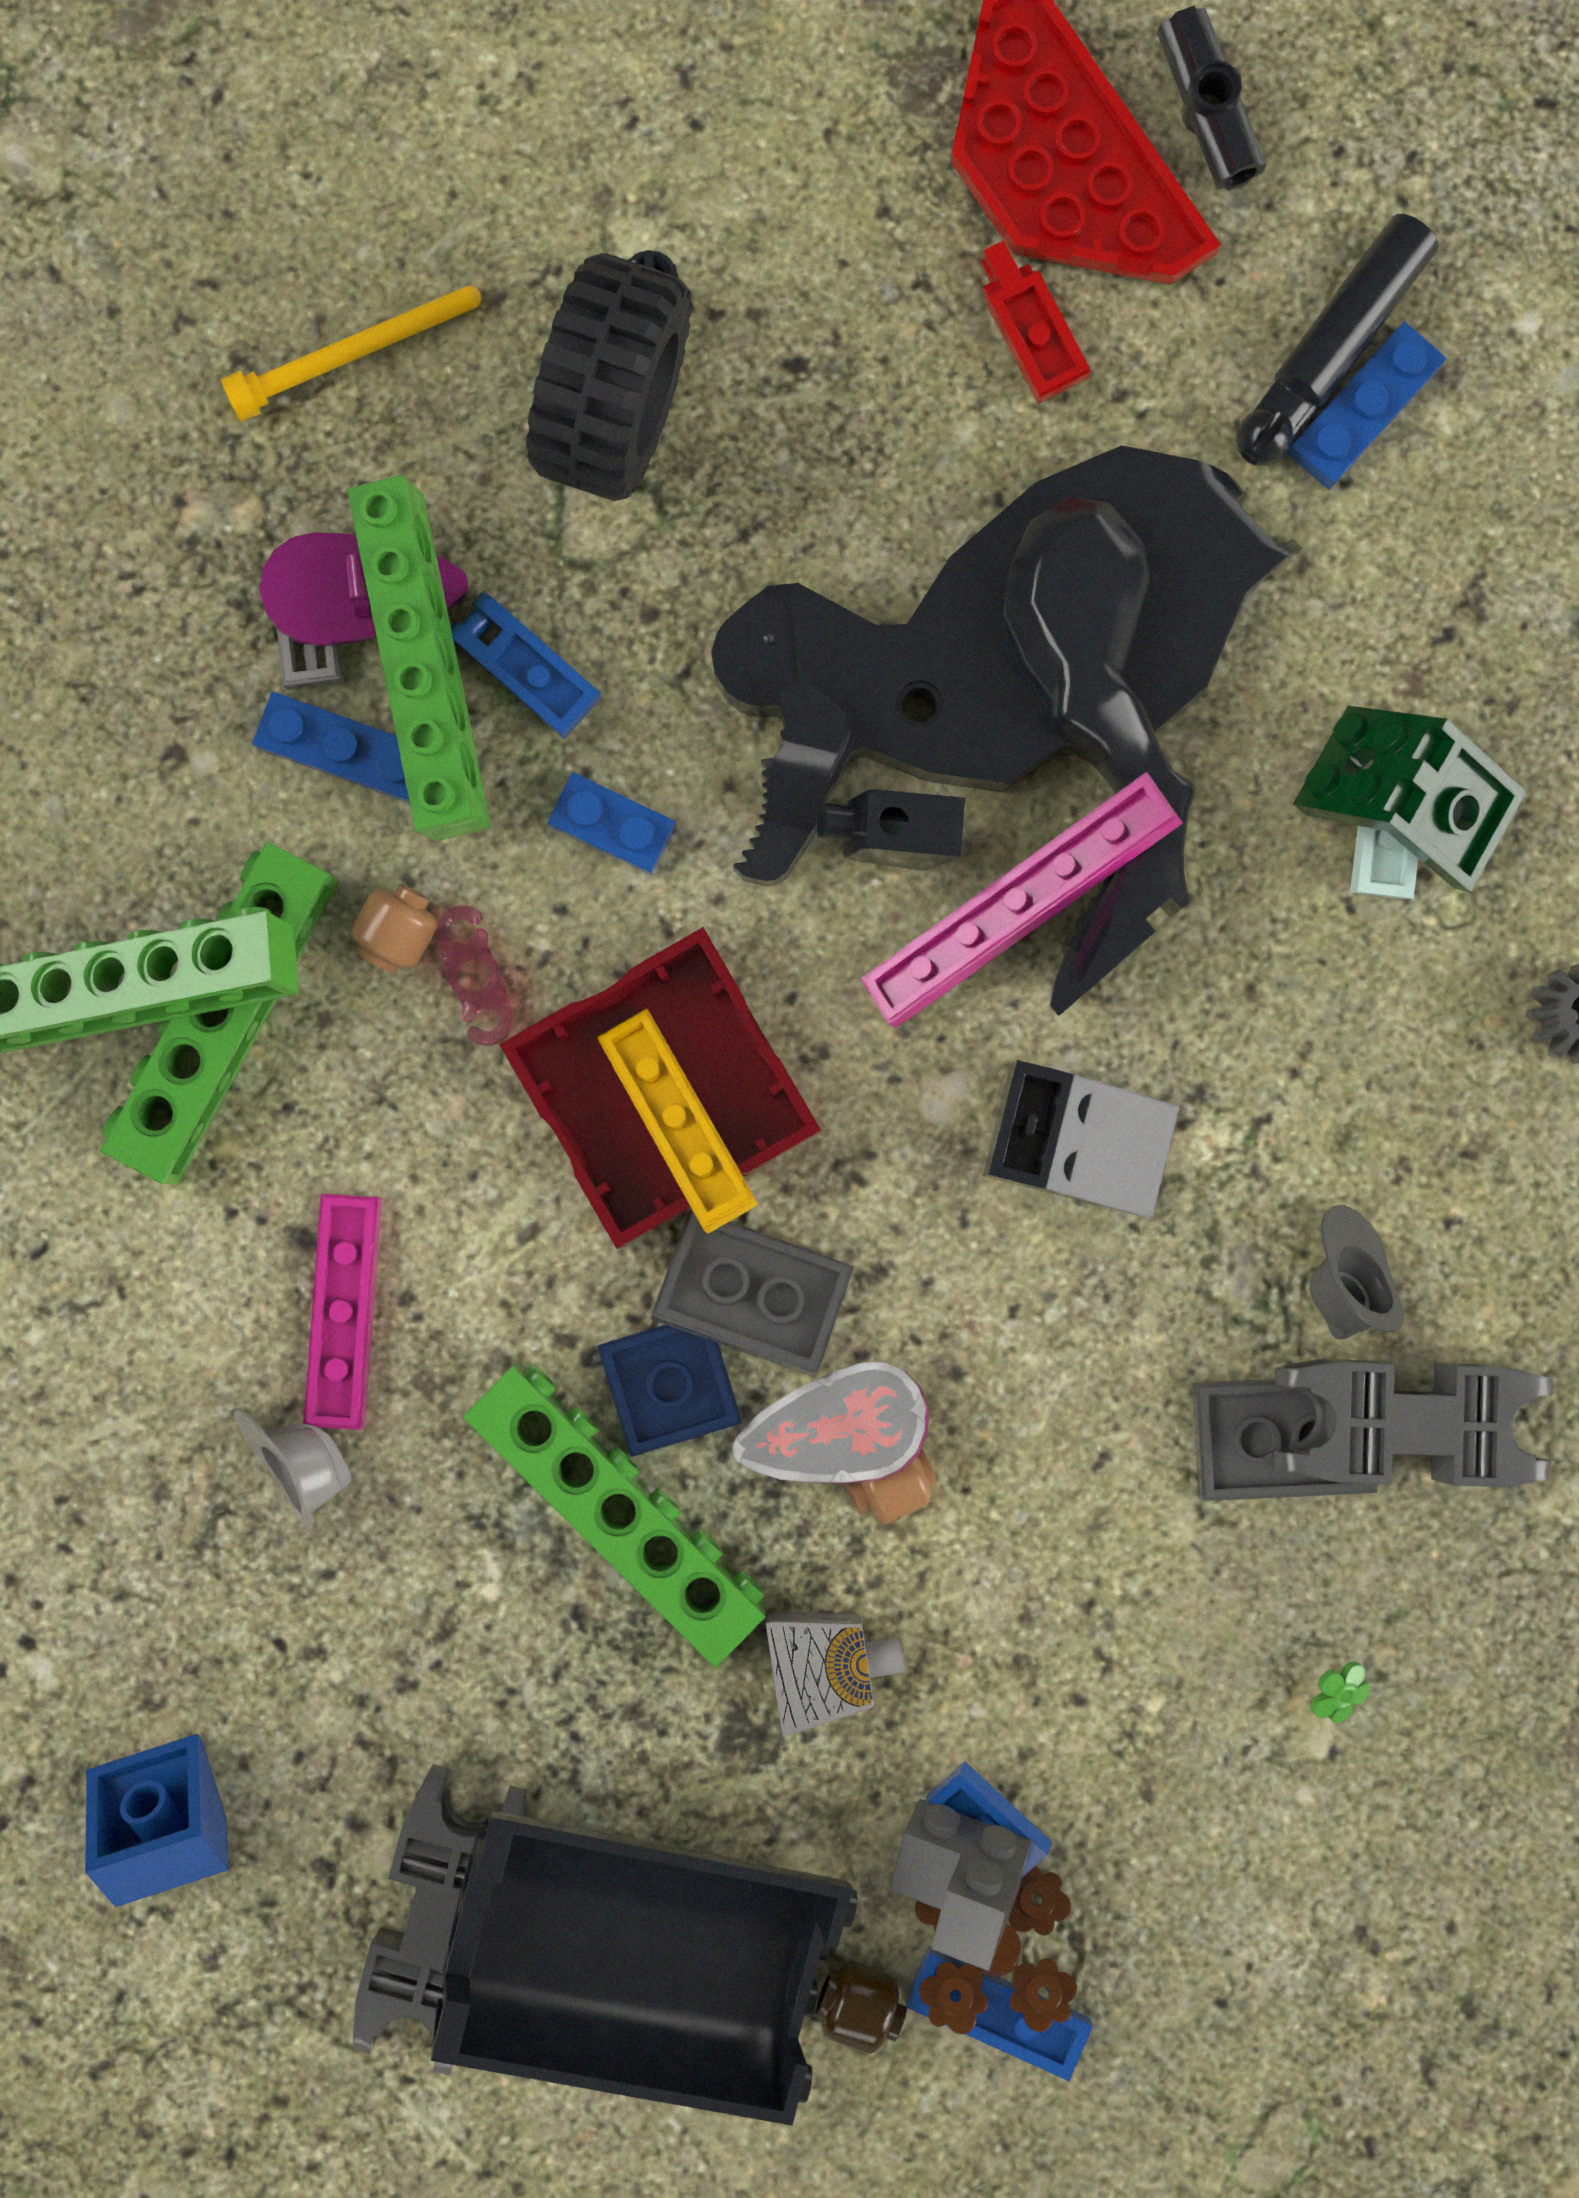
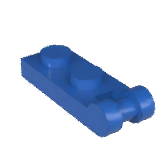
[451,591,602,739]

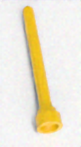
[220,285,482,423]

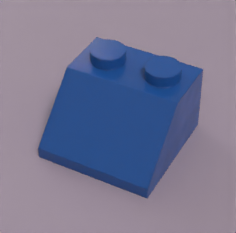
[85,1734,229,1907]

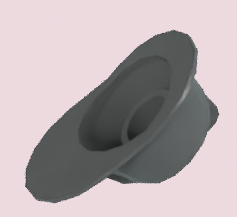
[1309,1205,1404,1339]

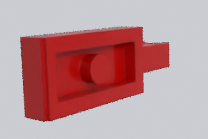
[980,240,1091,404]

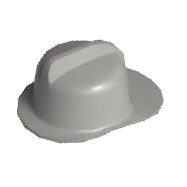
[234,1409,351,1531]

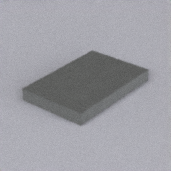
[651,1208,854,1378]
[1192,1379,1378,1501]

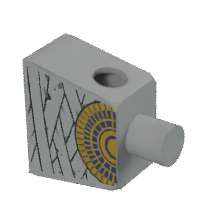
[766,1612,905,1736]

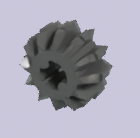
[1525,964,1579,1064]

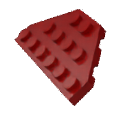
[950,0,1221,285]

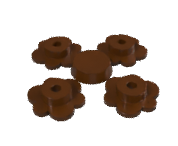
[915,1866,1077,2035]

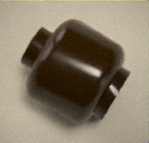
[815,1962,907,2054]

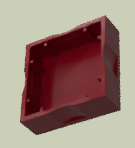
[499,927,821,1249]

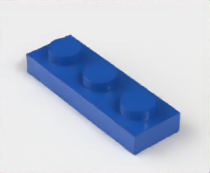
[1288,321,1447,490]
[252,691,410,804]
[905,1945,1093,2081]

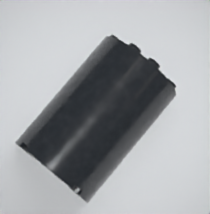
[431,1810,857,2126]

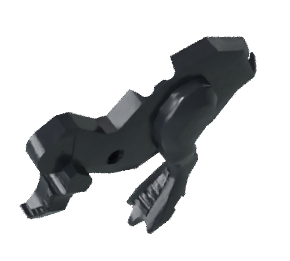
[711,445,1302,1017]

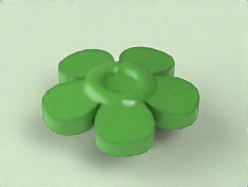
[1310,1661,1370,1723]

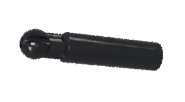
[1236,214,1439,466]

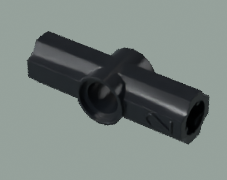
[1157,5,1266,191]

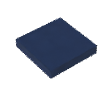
[597,1324,743,1457]

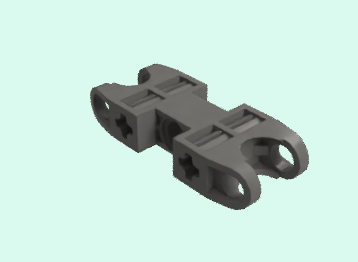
[1272,1359,1553,1487]
[353,1764,527,2076]

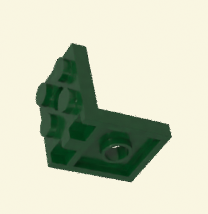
[1293,705,1527,892]

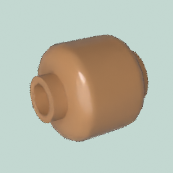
[351,883,438,974]
[845,1448,937,1525]

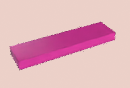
[303,1194,382,1430]

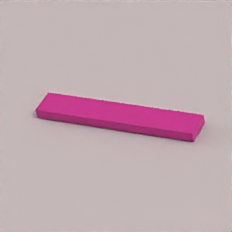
[861,772,1183,1029]

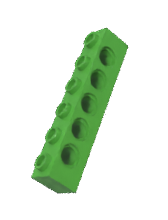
[347,474,491,841]
[100,841,340,1185]
[0,907,299,1054]
[463,1363,766,1669]

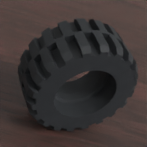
[526,253,692,502]

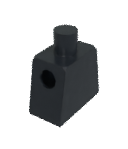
[817,789,965,871]

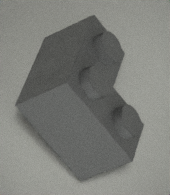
[890,1799,1033,1971]

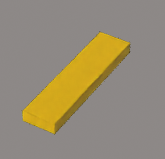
[597,1009,759,1234]

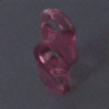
[436,905,514,1046]

